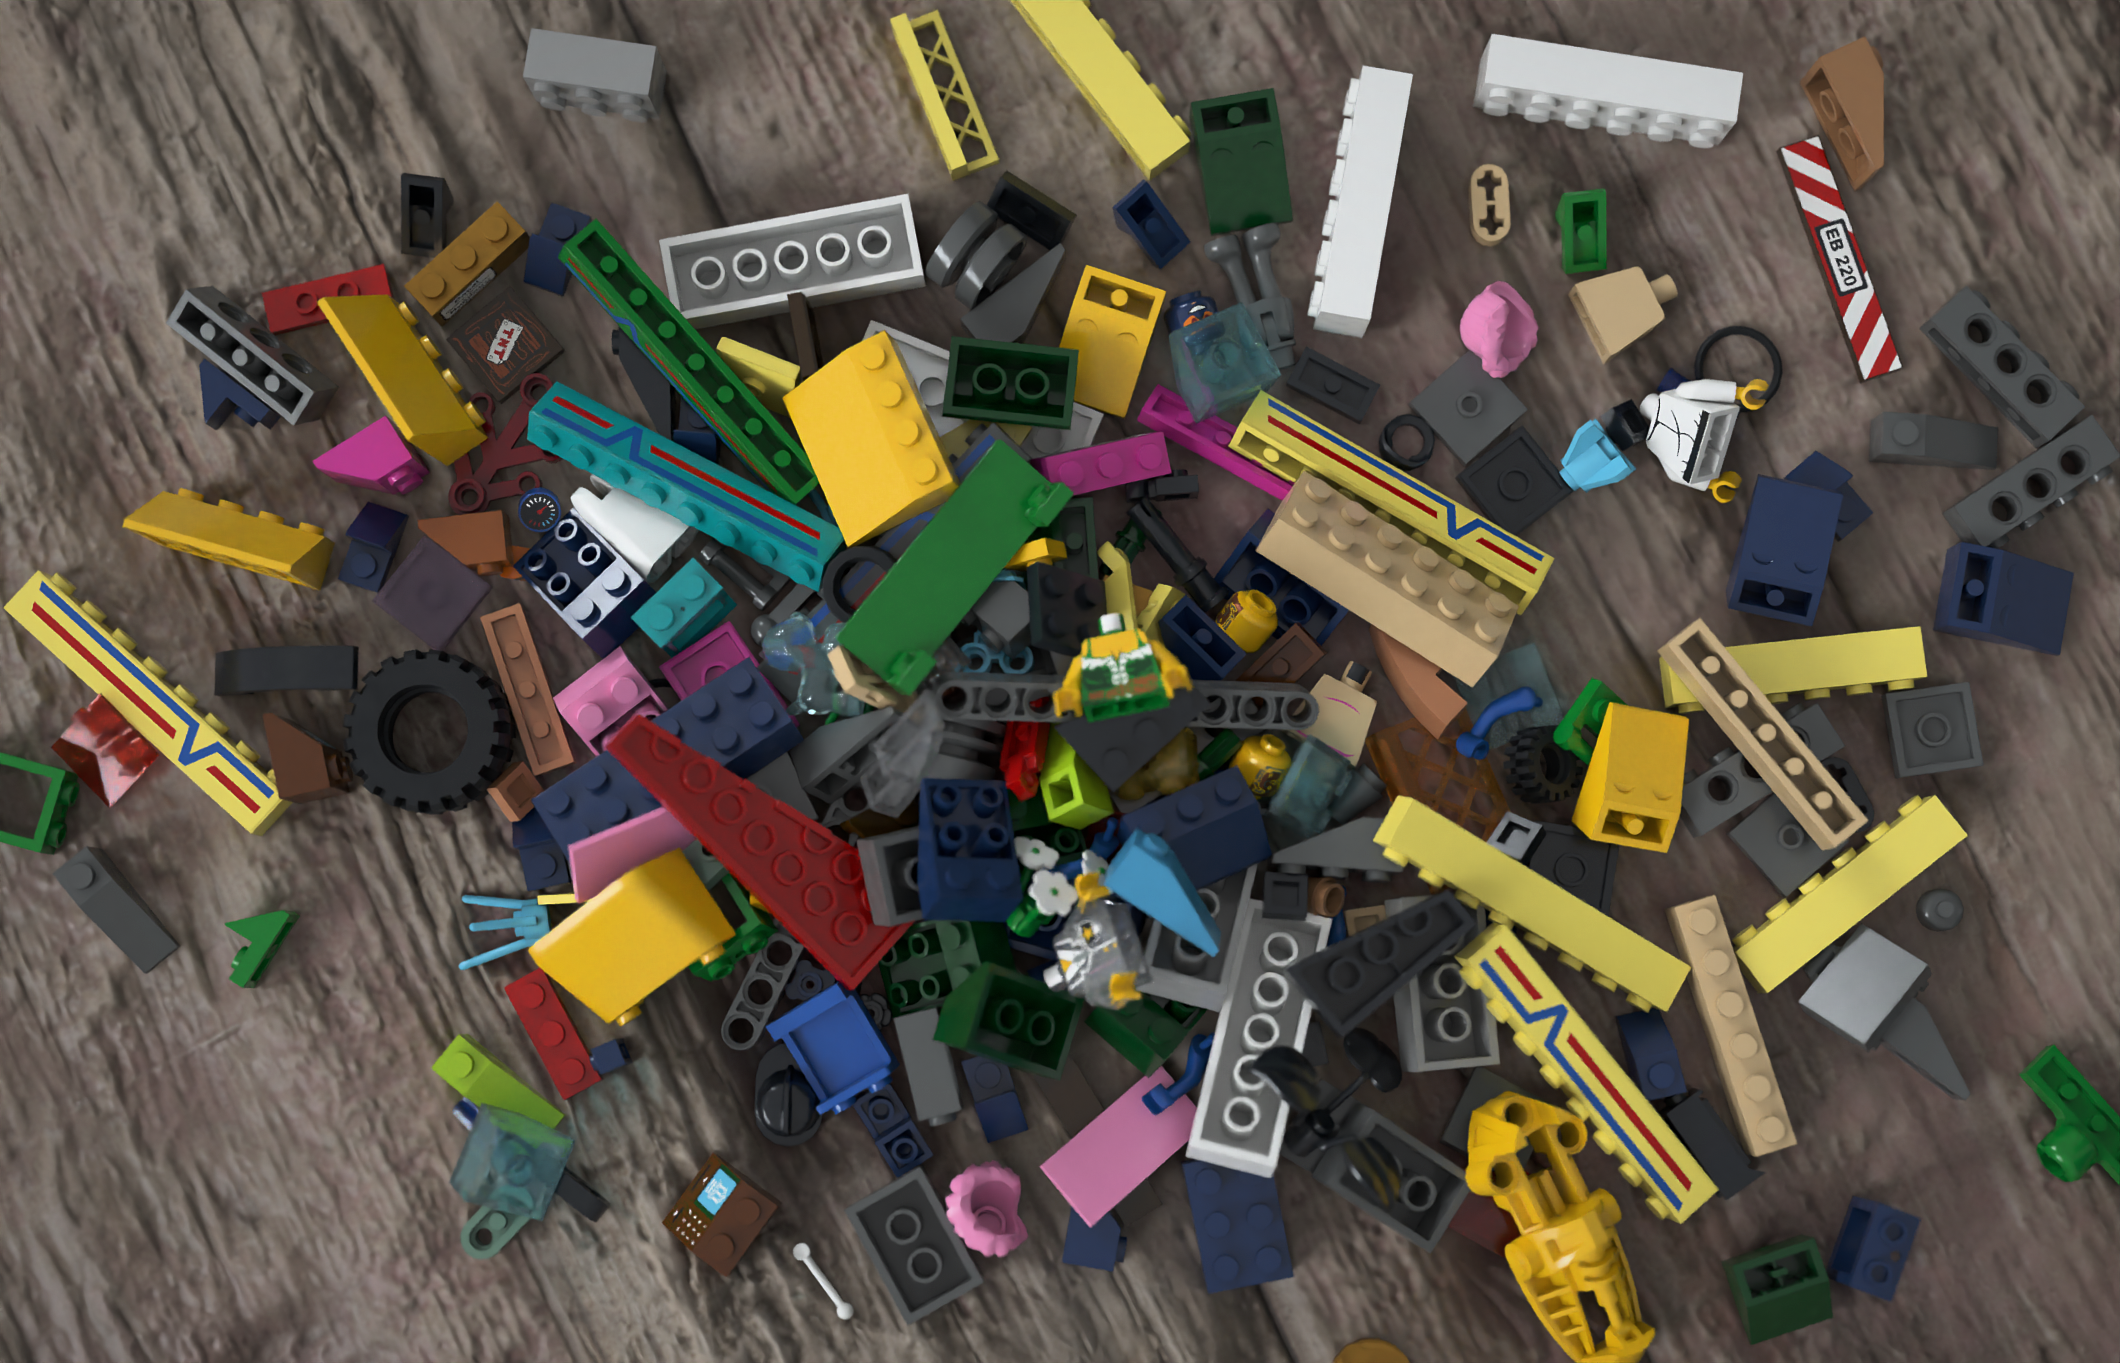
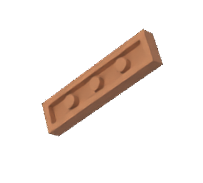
[480,603,577,777]

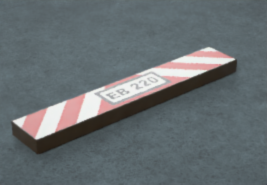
[1776,135,1903,384]

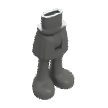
[1204,223,1297,374]

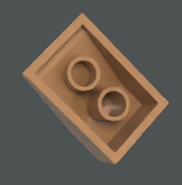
[1800,36,1884,191]

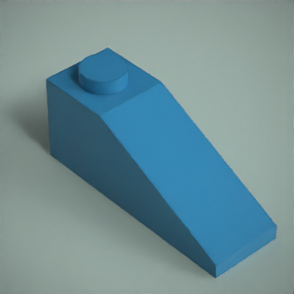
[1104,828,1221,957]

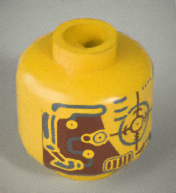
[1215,590,1278,653]
[1229,734,1292,799]

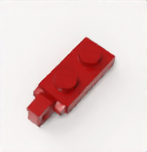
[999,696,1051,802]

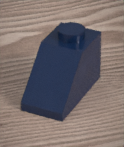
[1158,595,1247,681]
[1615,1008,1687,1101]
[1062,1206,1127,1272]

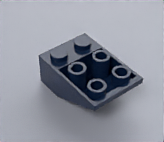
[1726,474,1843,626]
[513,508,656,659]
[1933,542,2074,656]
[918,778,1023,922]

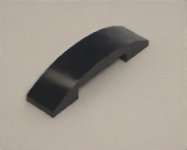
[214,645,359,696]

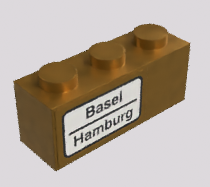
[404,201,530,327]

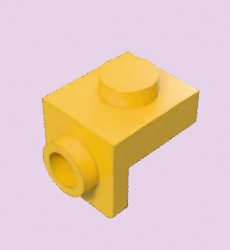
[1004,538,1067,572]

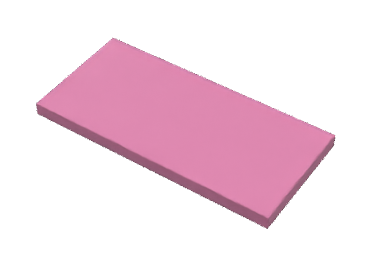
[569,806,696,904]
[1040,1065,1197,1227]

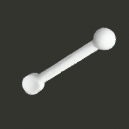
[793,1243,854,1320]

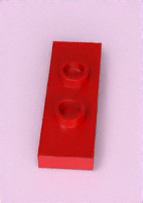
[262,264,394,335]

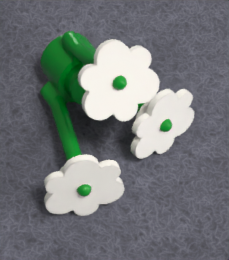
[1006,837,1114,937]

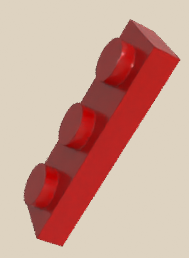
[503,968,604,1101]

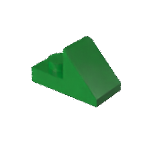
[1555,188,1607,274]
[224,910,300,988]

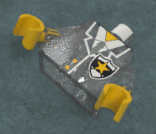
[1044,871,1153,1010]

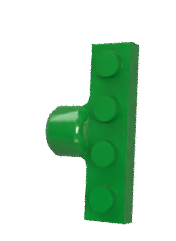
[2018,1045,2120,1186]

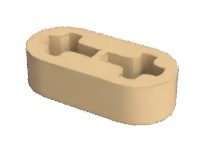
[1468,164,1511,246]

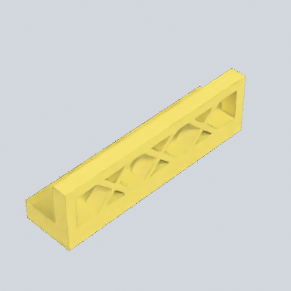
[890,10,999,181]

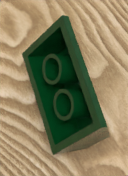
[942,336,1079,430]
[933,961,1085,1081]

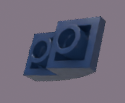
[853,1083,934,1178]

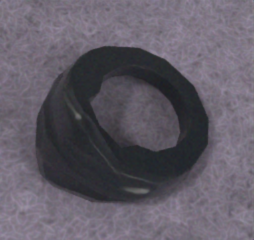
[1378,414,1435,472]

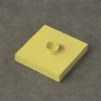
[716,337,801,418]

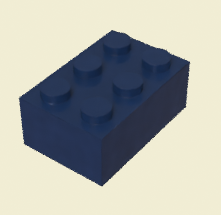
[1181,1159,1294,1294]

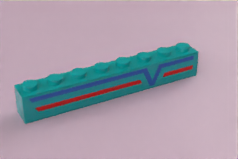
[527,381,847,592]

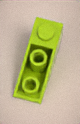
[1040,700,1114,830]

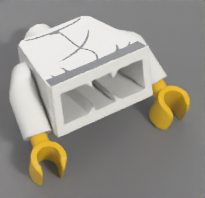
[1640,379,1769,503]

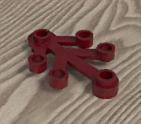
[448,373,563,515]

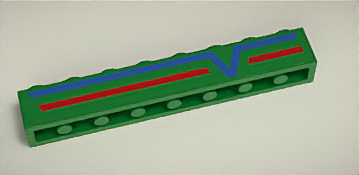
[558,218,819,505]

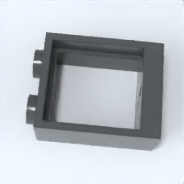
[894,1007,964,1127]

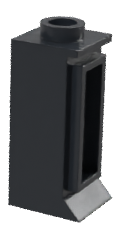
[1658,1088,1766,1200]

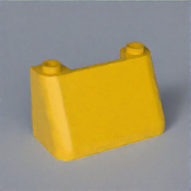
[527,847,736,1027]

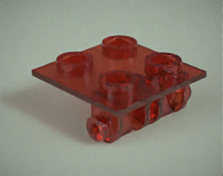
[51,693,160,808]

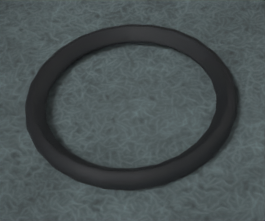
[1694,326,1783,413]

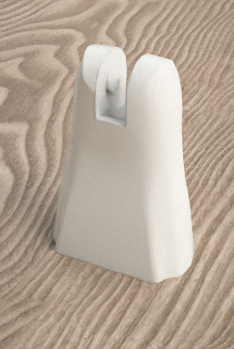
[571,474,699,584]

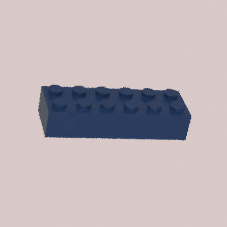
[531,657,804,865]

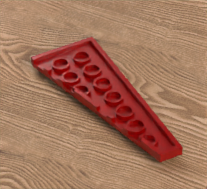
[604,714,916,990]

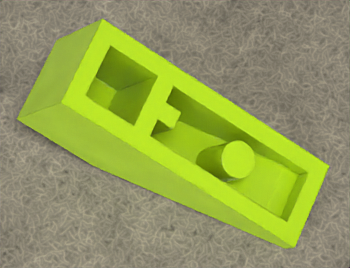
[431,1034,566,1149]

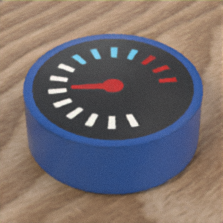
[518,488,561,532]

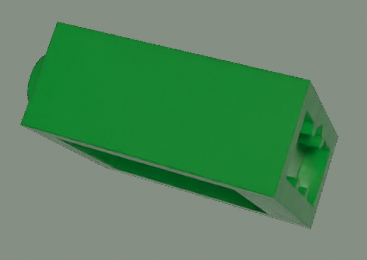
[0,752,80,855]
[688,852,778,982]

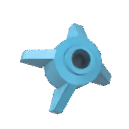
[1559,418,1636,493]

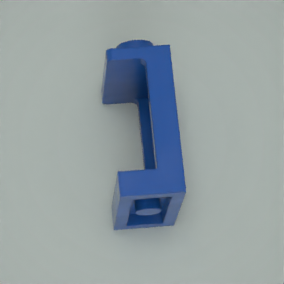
[766,981,900,1115]

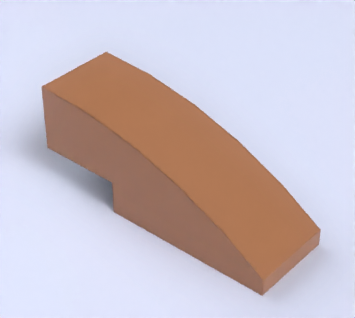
[1369,624,1468,740]

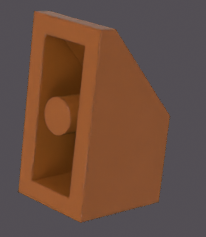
[417,510,514,576]

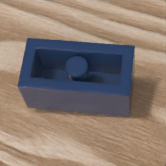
[589,1038,633,1074]

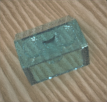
[1169,302,1282,424]
[1262,734,1352,839]
[449,1103,575,1221]

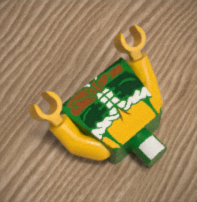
[1053,613,1193,723]

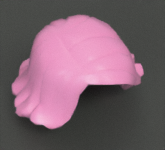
[1460,281,1539,378]
[946,1160,1028,1257]

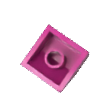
[313,415,430,495]

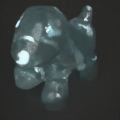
[762,611,864,718]

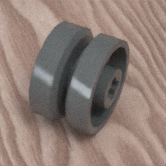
[925,201,1028,310]

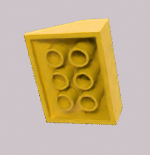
[317,294,488,466]
[782,330,960,549]
[122,488,335,591]

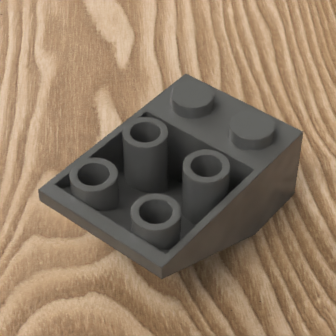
[1267,817,1404,883]

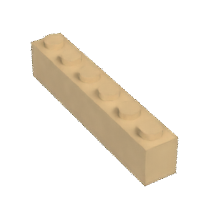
[1657,618,1868,850]
[1664,895,1797,1157]

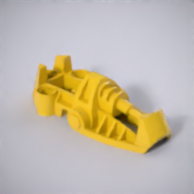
[1465,1091,1655,1363]

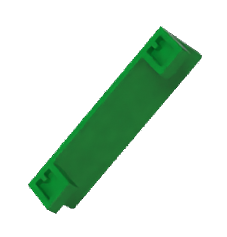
[835,440,1074,696]

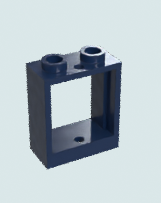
[1826,1196,1921,1302]

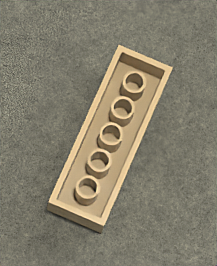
[1256,471,1519,688]

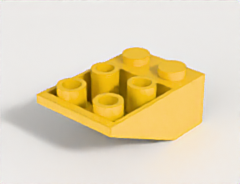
[1059,265,1166,419]
[1571,702,1689,853]

